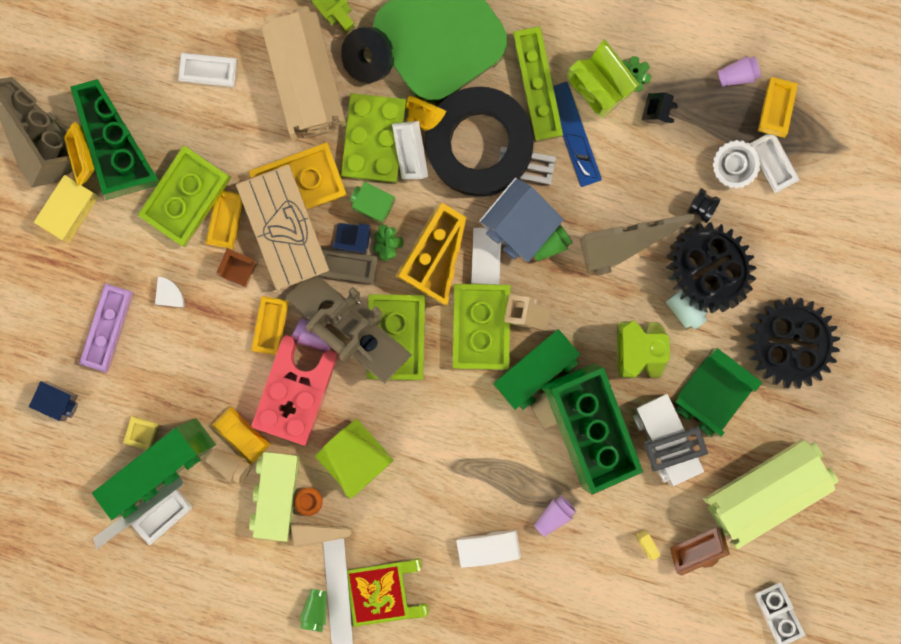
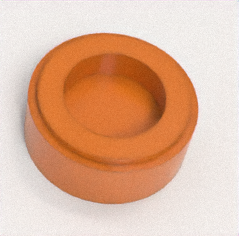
[294,487,323,516]

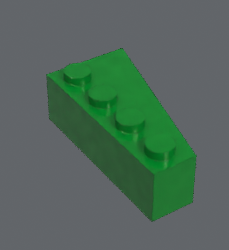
[70,79,159,200]
[92,418,216,521]

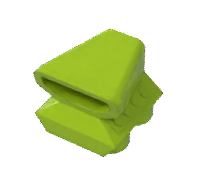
[566,39,640,119]
[617,320,670,379]
[315,418,394,499]

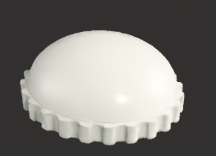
[712,140,761,189]

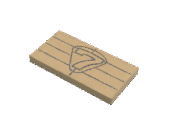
[236,165,330,291]

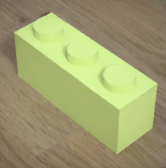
[249,451,300,542]

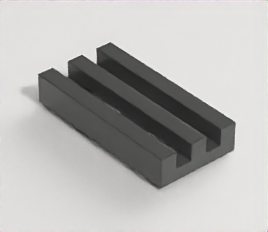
[643,426,708,472]

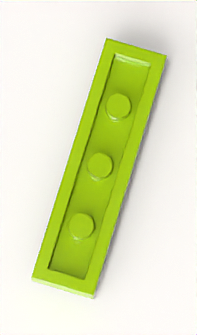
[513,26,563,142]

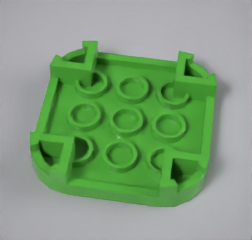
[373,0,507,103]

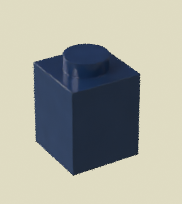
[29,381,78,421]

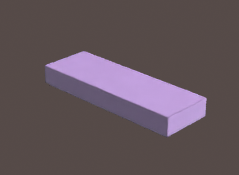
[79,283,134,372]

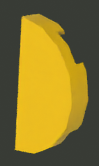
[405,95,447,131]

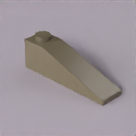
[0,77,73,187]
[580,214,695,276]

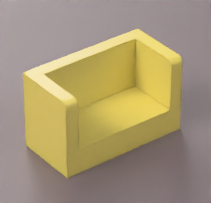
[34,175,99,243]

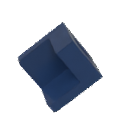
[332,223,371,255]

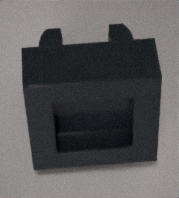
[642,92,678,124]

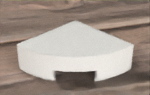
[155,277,185,308]

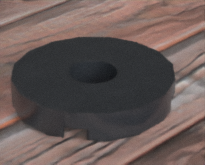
[341,27,394,84]

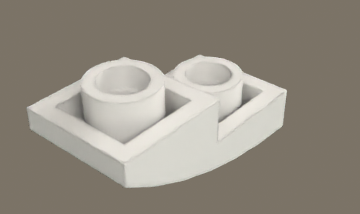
[456,530,521,568]
[754,582,806,644]

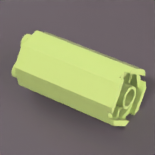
[703,440,839,549]

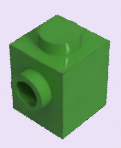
[350,181,396,225]

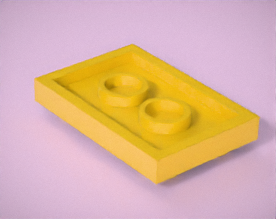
[248,142,347,211]

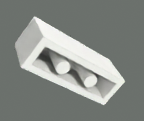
[632,394,704,486]

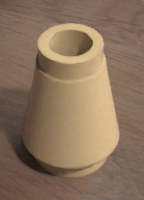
[207,448,251,484]

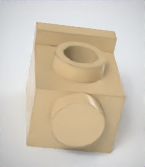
[504,294,551,331]

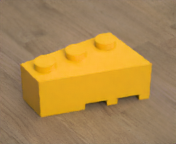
[395,203,467,305]

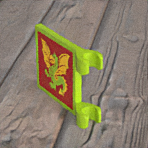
[347,558,429,627]

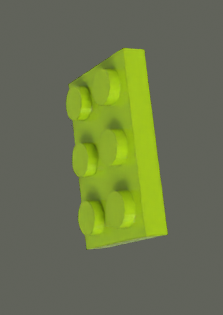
[341,93,406,184]
[138,145,232,247]
[453,284,511,370]
[367,294,425,380]

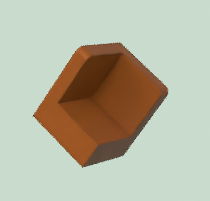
[216,248,257,288]

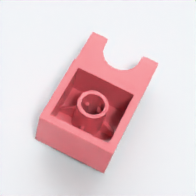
[251,335,338,446]

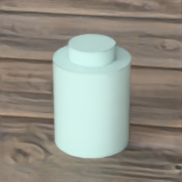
[665,290,708,330]

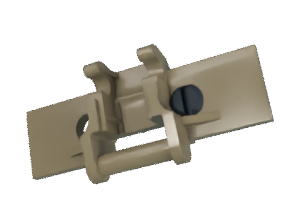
[285,275,412,384]

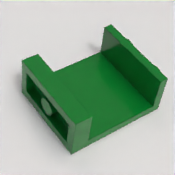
[672,348,763,437]

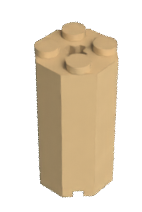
[261,6,346,139]

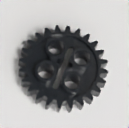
[666,222,757,313]
[746,297,840,389]

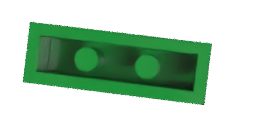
[493,329,580,410]

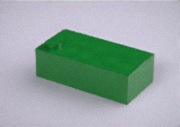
[543,363,643,495]

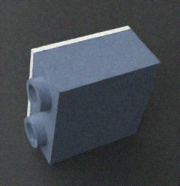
[479,178,564,262]

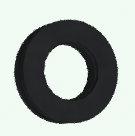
[425,86,533,197]

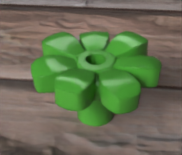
[622,56,651,92]
[373,225,404,261]

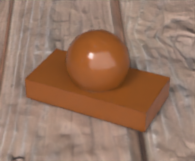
[670,526,730,576]

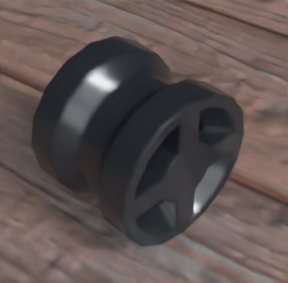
[687,188,721,223]

